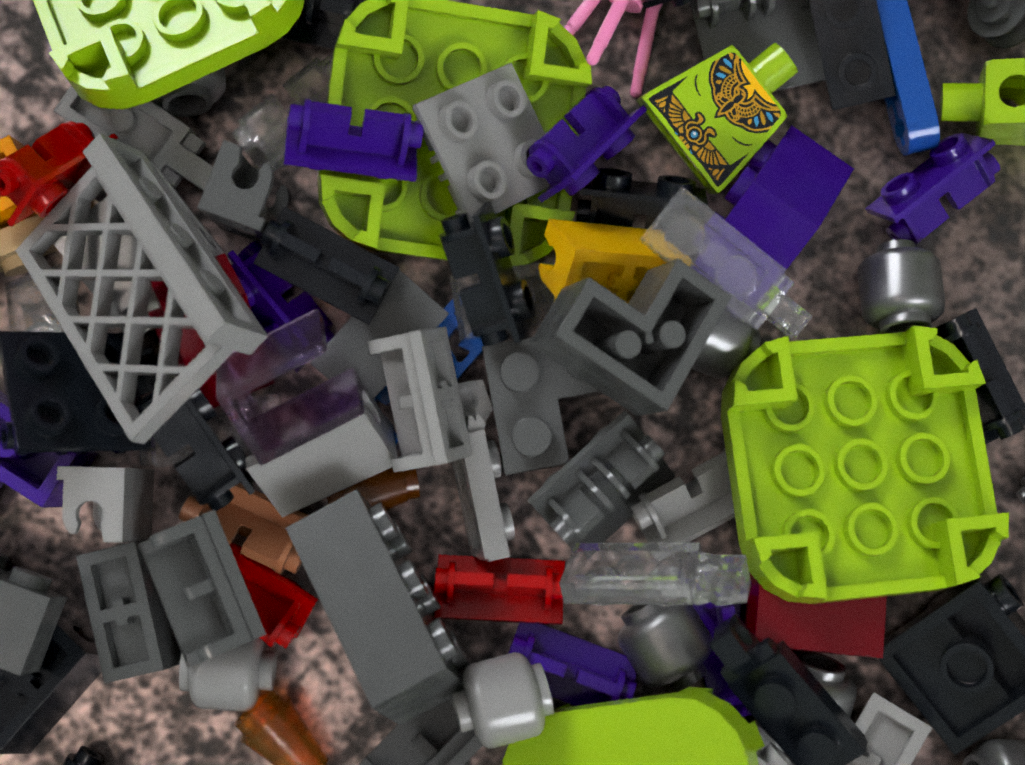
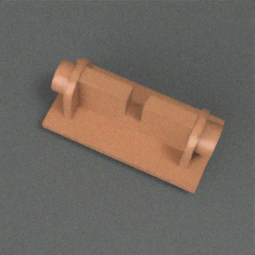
[179,482,308,575]

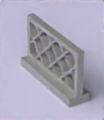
[15,133,268,444]

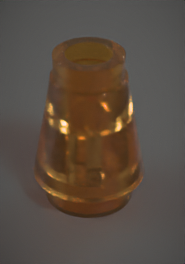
[234,689,329,765]

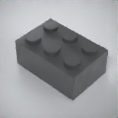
[285,489,470,726]

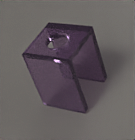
[216,309,365,466]

